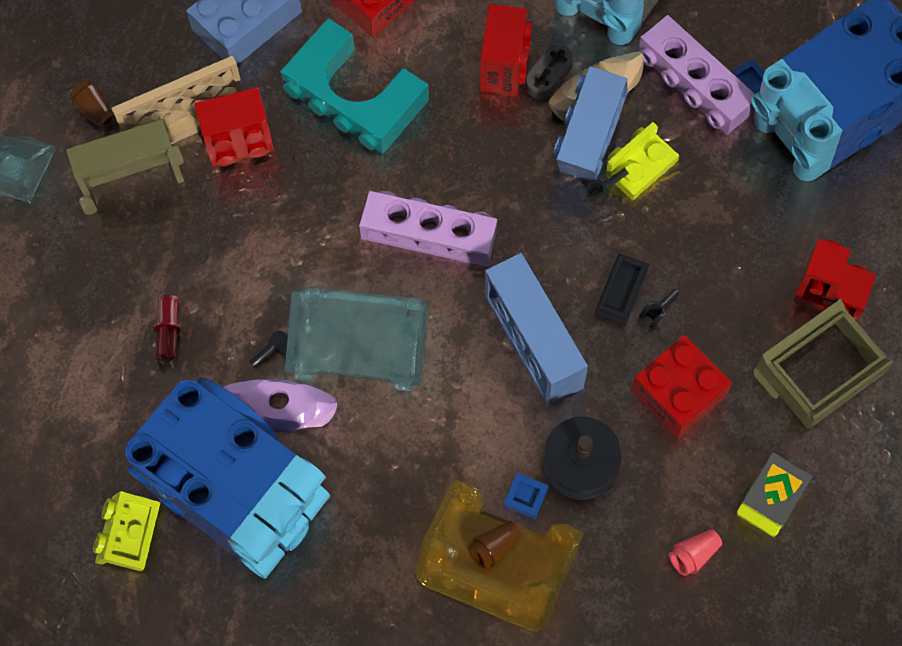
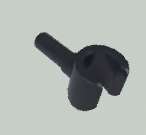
[587,167,629,204]
[639,289,679,328]
[249,331,294,368]

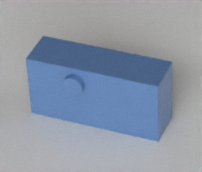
[485,253,588,407]

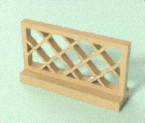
[112,56,244,144]

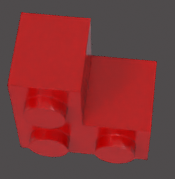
[794,238,876,321]

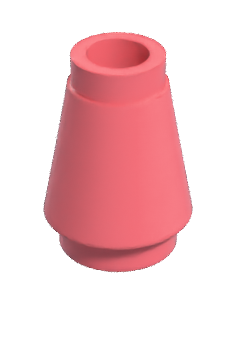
[669,529,722,576]

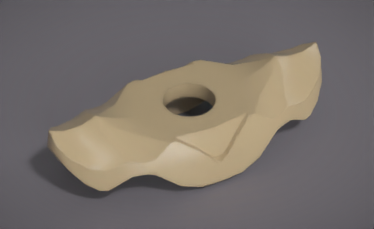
[548,52,644,121]

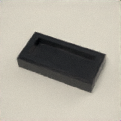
[595,253,650,326]

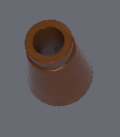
[69,81,115,128]
[468,521,522,569]

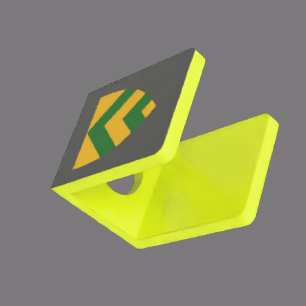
[737,452,813,537]

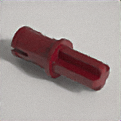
[154,295,181,362]

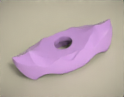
[223,379,337,431]

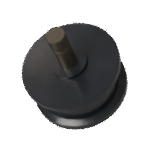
[543,417,622,500]

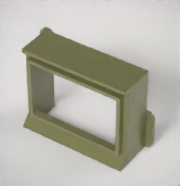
[66,119,184,215]
[753,299,893,430]

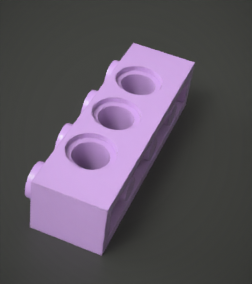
[638,15,755,135]
[359,191,497,267]

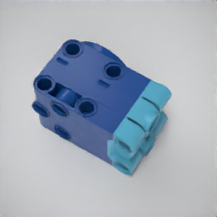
[751,0,902,181]
[125,377,330,579]

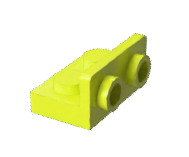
[606,122,679,201]
[93,491,160,571]

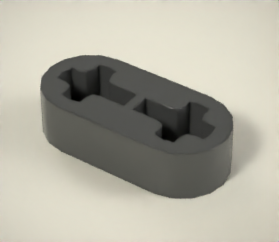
[526,45,572,100]

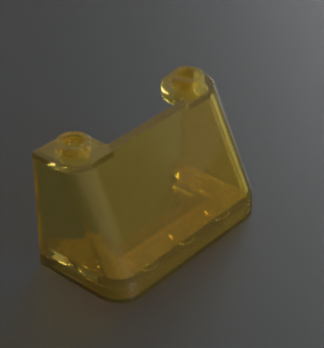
[415,479,585,631]

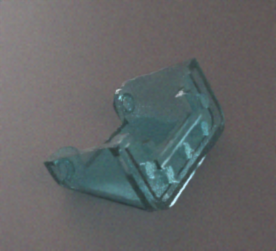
[285,287,431,391]

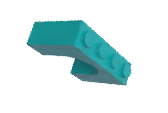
[280,18,429,154]

